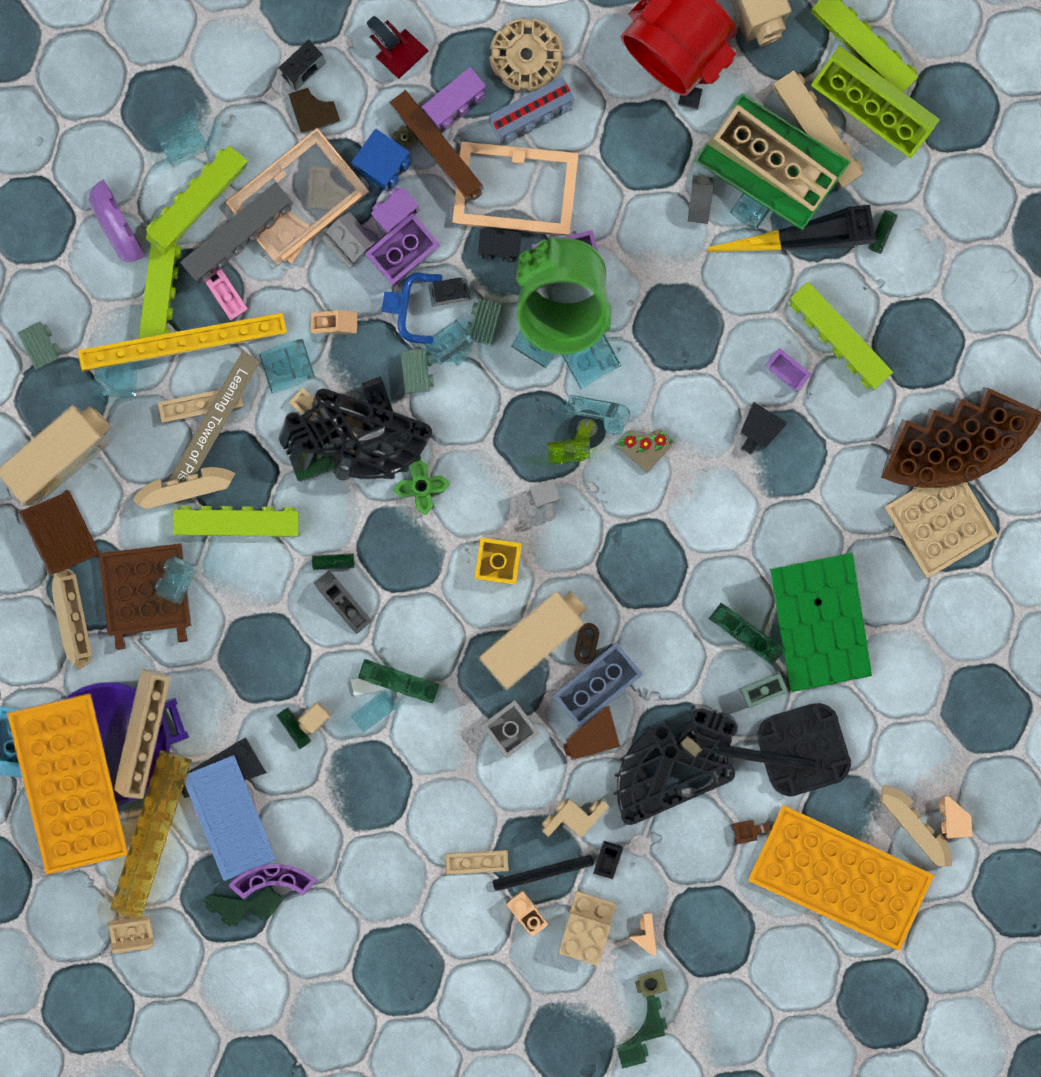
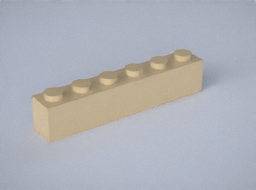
[772,70,863,190]
[114,669,171,799]

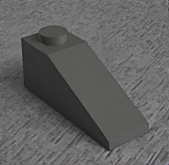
[314,570,372,634]

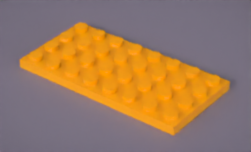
[7,693,128,875]
[748,805,934,951]

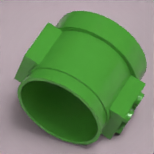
[516,237,612,354]

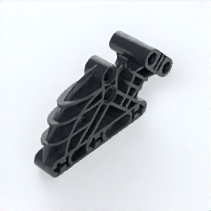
[278,388,432,481]
[613,704,738,825]

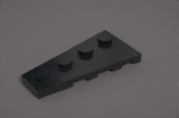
[174,737,267,798]

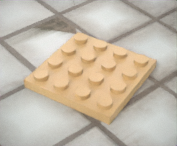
[884,482,998,578]

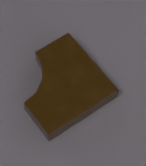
[288,88,340,134]

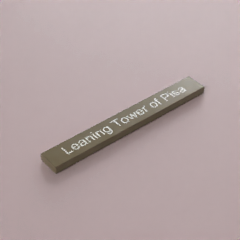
[168,351,260,505]

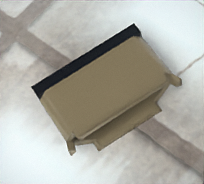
[679,736,703,759]

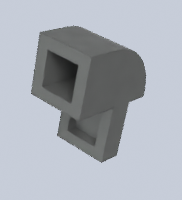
[687,175,714,224]

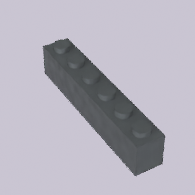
[180,182,294,284]

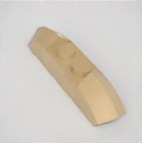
[133,467,236,509]
[52,569,92,670]
[880,785,952,866]

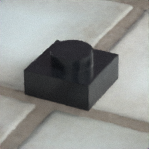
[678,87,703,110]

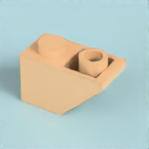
[939,795,973,838]
[506,889,548,937]

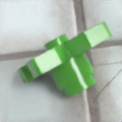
[393,460,450,515]

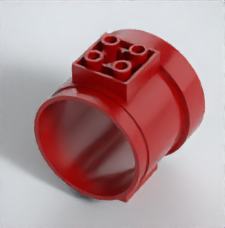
[621,0,737,96]

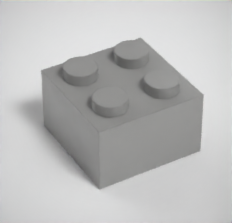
[482,700,540,759]

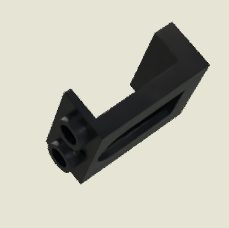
[278,39,326,91]

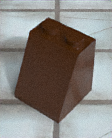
[563,705,620,760]

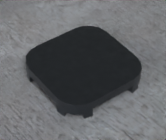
[757,703,851,797]

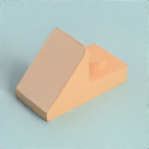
[629,912,657,955]

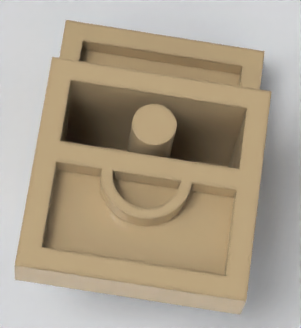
[542,798,609,838]
[558,891,616,966]

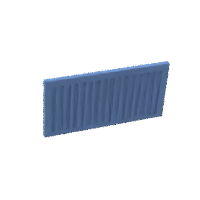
[182,755,276,881]

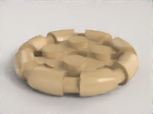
[489,18,564,92]

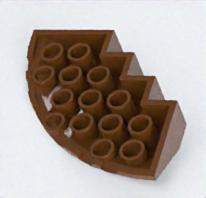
[881,387,1041,488]

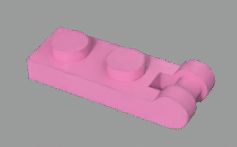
[206,269,248,321]

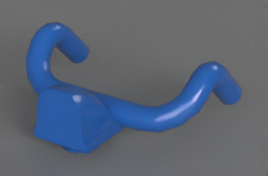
[381,273,443,344]

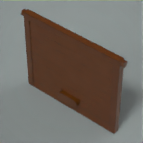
[19,489,100,576]

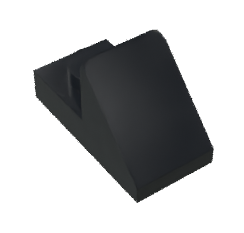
[361,376,393,411]
[593,841,624,879]

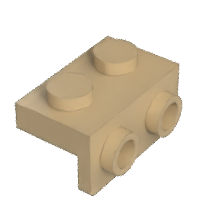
[108,915,154,954]

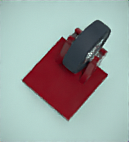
[366,16,429,79]

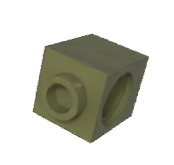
[635,969,668,997]

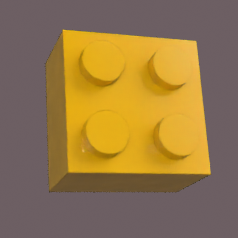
[475,537,522,585]

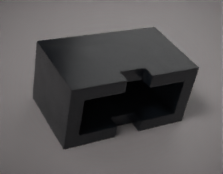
[478,229,522,262]

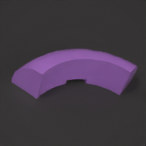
[89,179,145,262]
[228,864,317,899]

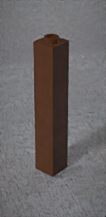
[389,90,484,202]

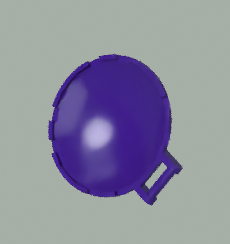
[64,682,189,805]

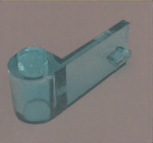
[564,395,631,435]

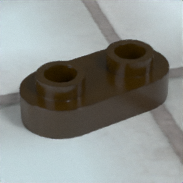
[574,623,599,664]

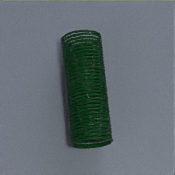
[868,210,898,254]
[312,553,354,570]
[276,707,312,749]

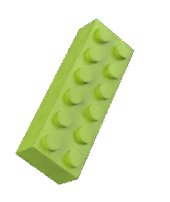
[811,46,940,159]

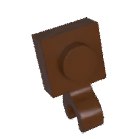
[733,819,771,844]

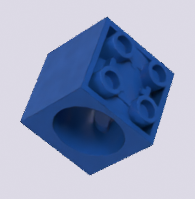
[352,128,412,192]

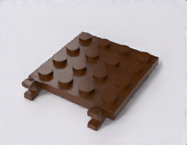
[99,543,192,650]

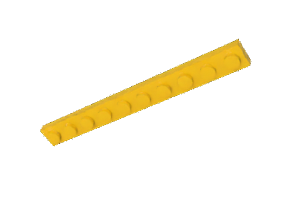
[77,313,287,372]

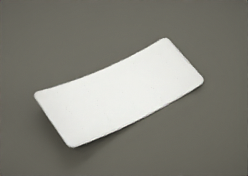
[351,672,393,696]

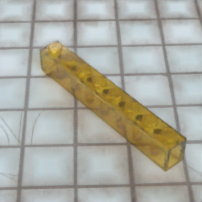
[110,750,192,919]

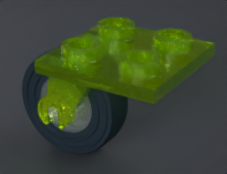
[547,411,606,464]

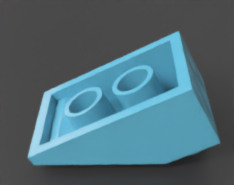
[0,706,23,778]

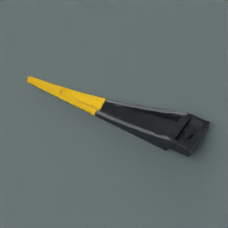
[708,205,876,252]

